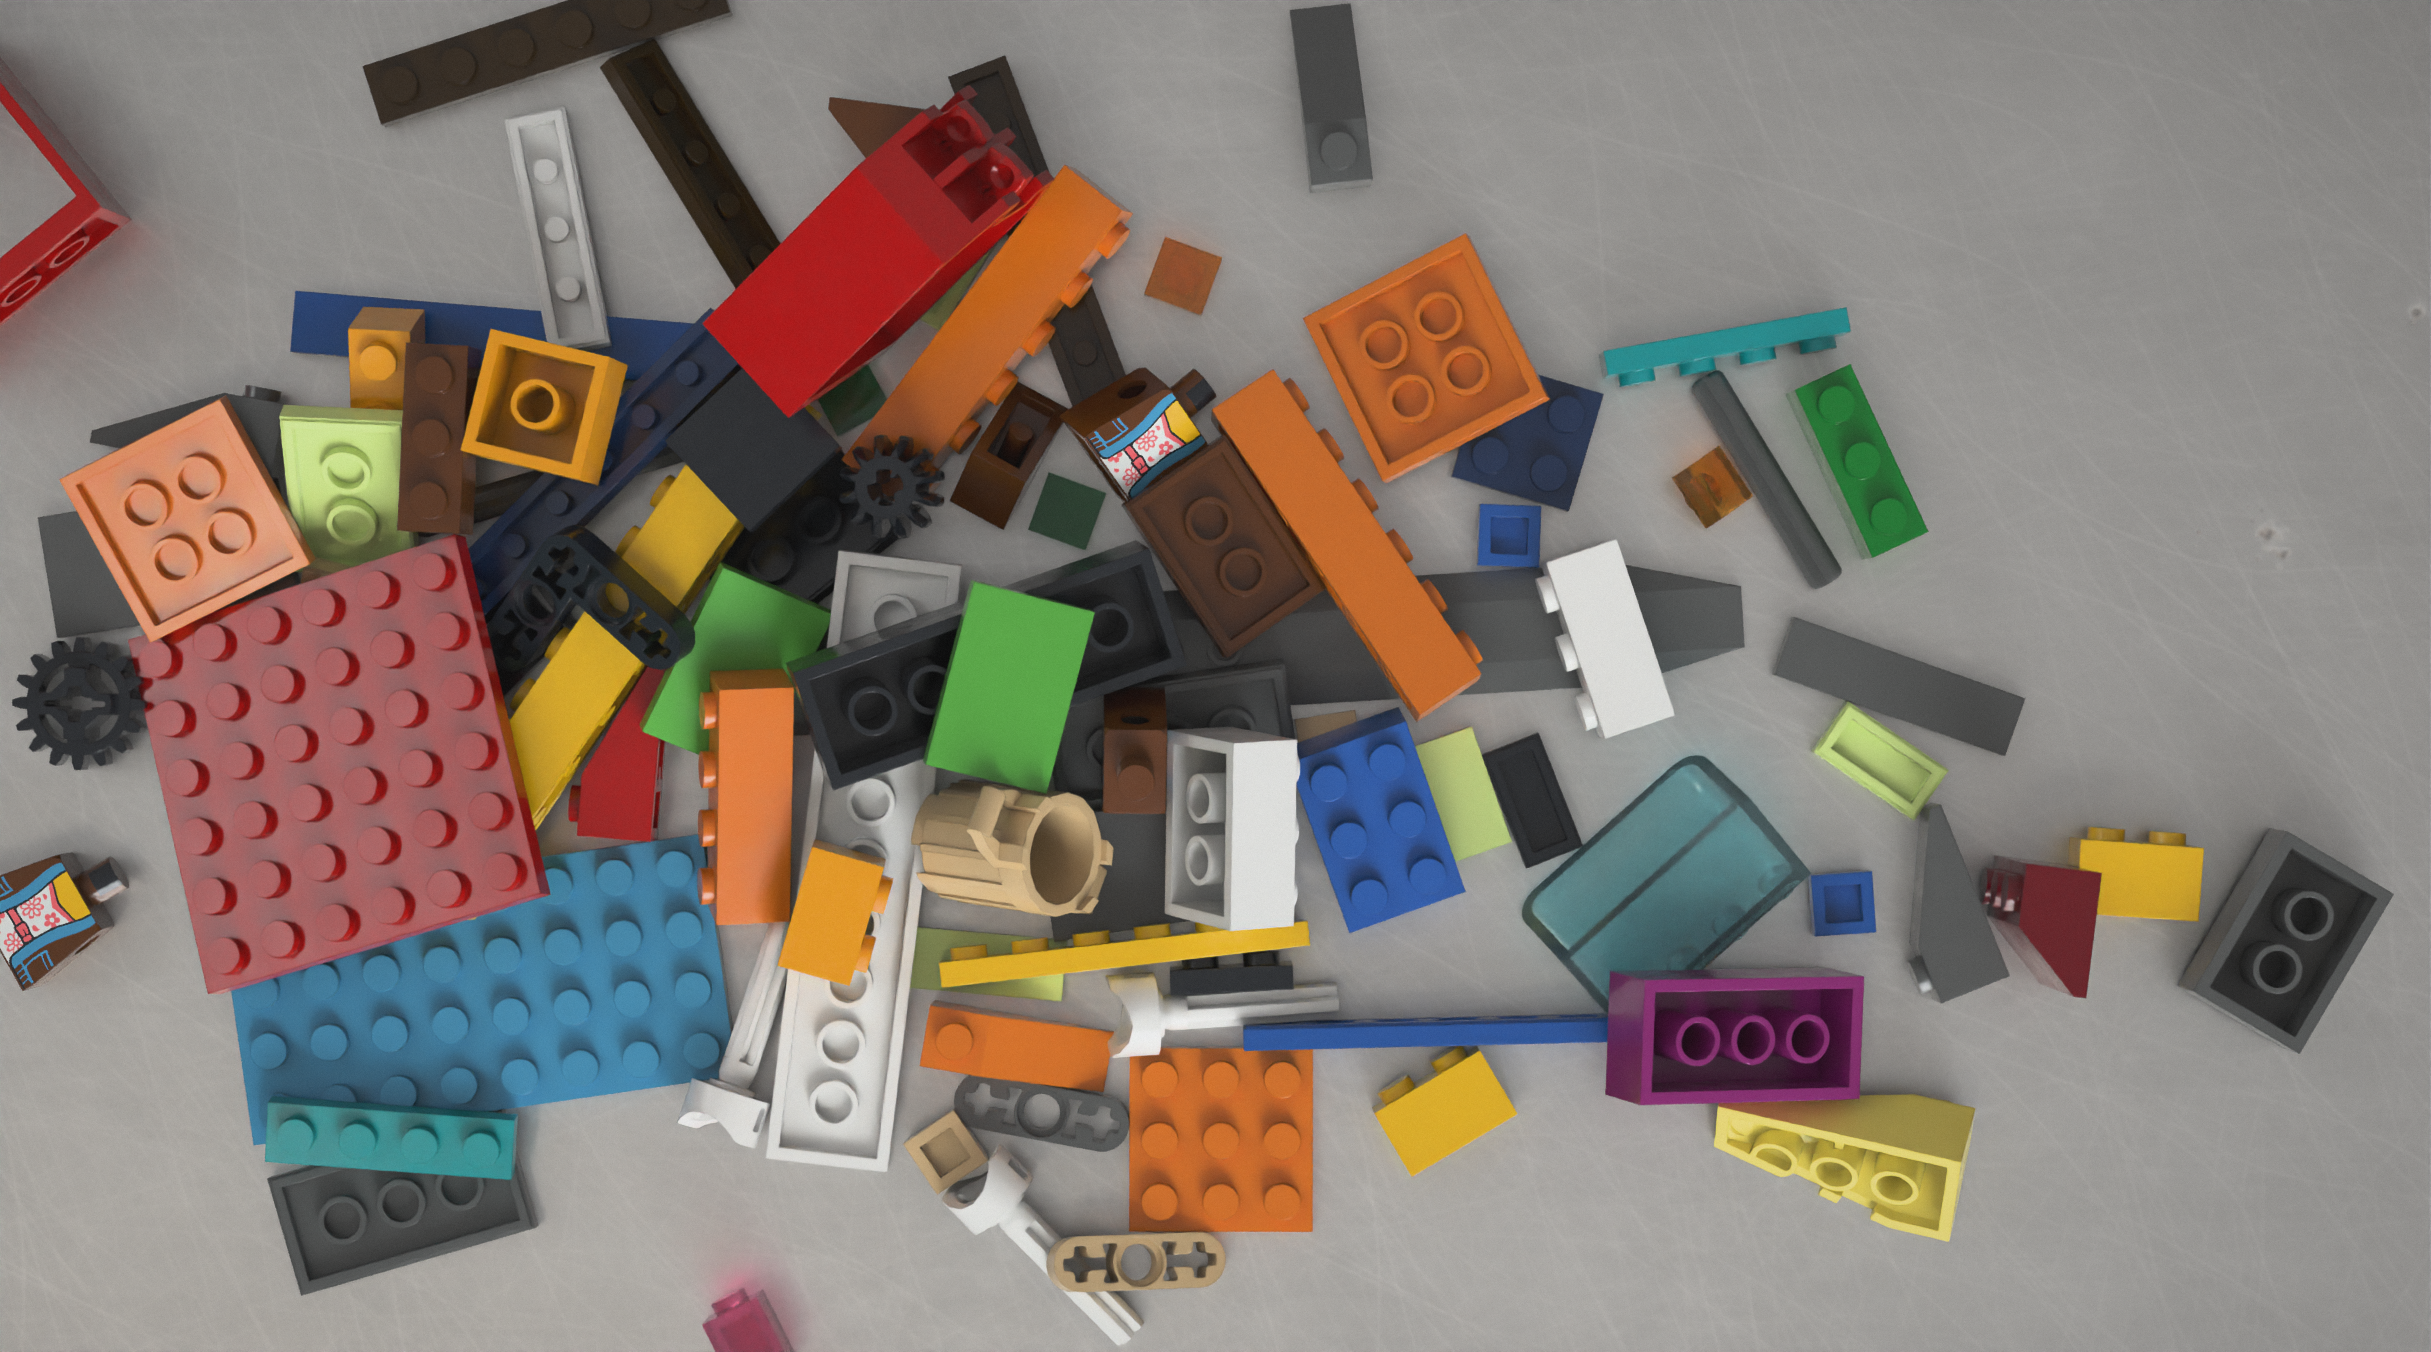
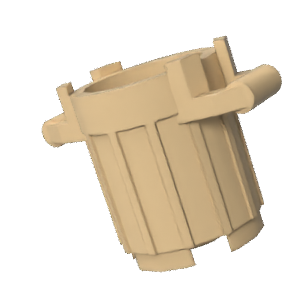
[911,779,1113,917]

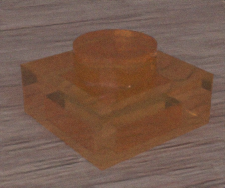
[1144,237,1222,317]
[1672,446,1753,529]

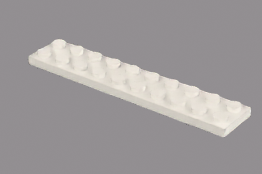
[765,549,962,1172]

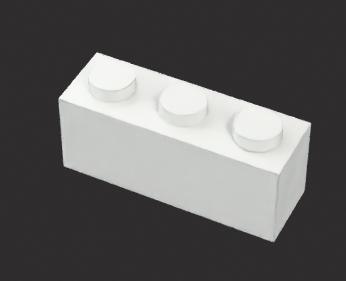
[1535,539,1675,739]

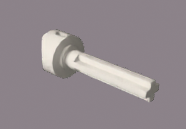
[677,916,792,1149]
[1105,972,1340,1058]
[941,1143,1144,1346]

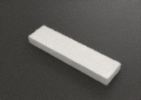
[504,106,612,351]

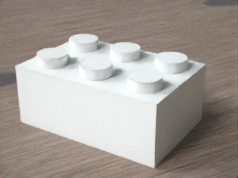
[1165,727,1300,931]

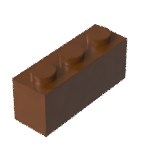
[397,343,482,535]

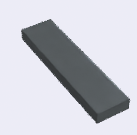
[1772,617,2026,756]

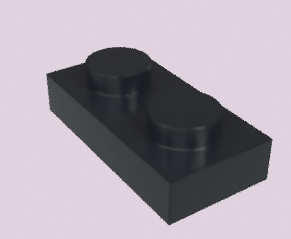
[1170,951,1294,995]

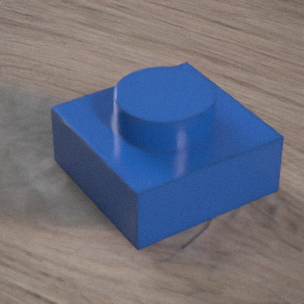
[1477,504,1541,568]
[1808,870,1876,937]

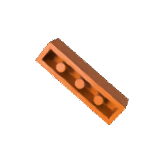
[697,669,794,925]

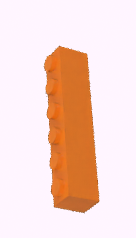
[842,165,1133,502]
[1211,369,1483,722]

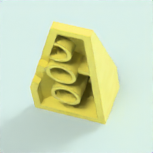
[1714,1094,1975,1242]

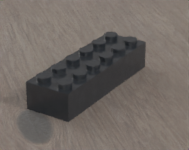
[786,540,1187,791]

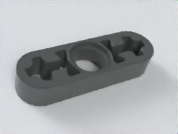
[954,1075,1129,1152]

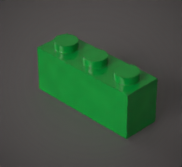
[1785,364,1929,560]

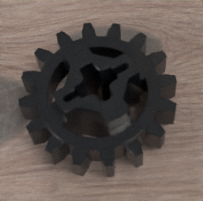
[12,637,147,770]

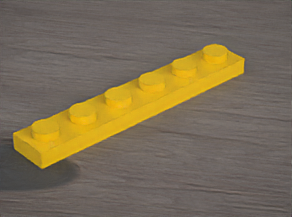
[939,919,1310,988]

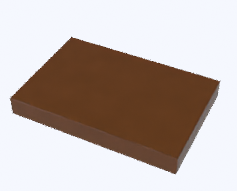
[1121,435,1326,658]

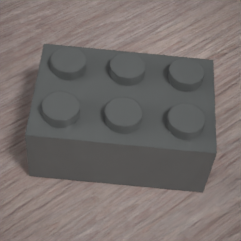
[2177,828,2394,1054]

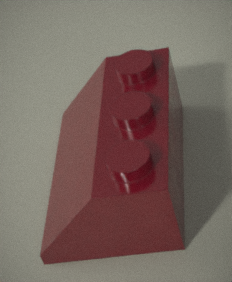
[1980,855,2102,998]

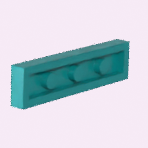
[1599,307,1851,387]
[265,1096,518,1180]

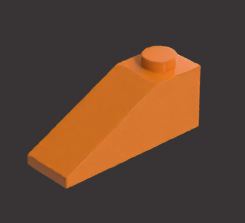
[919,1000,1114,1092]

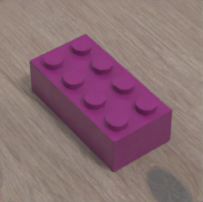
[1605,968,1864,1105]

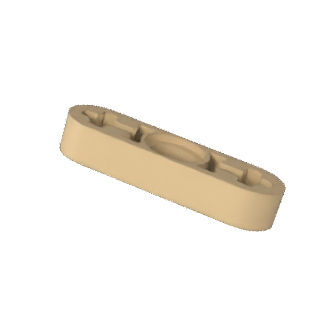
[1046,1232,1226,1292]

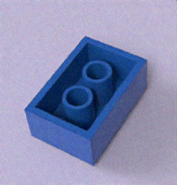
[1296,707,1466,933]

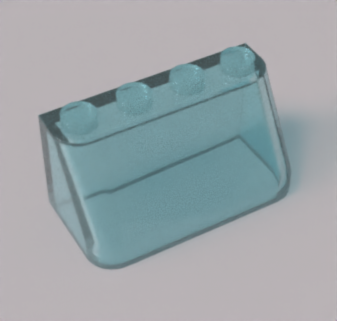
[1522,755,1811,1015]

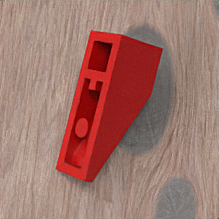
[568,666,667,842]

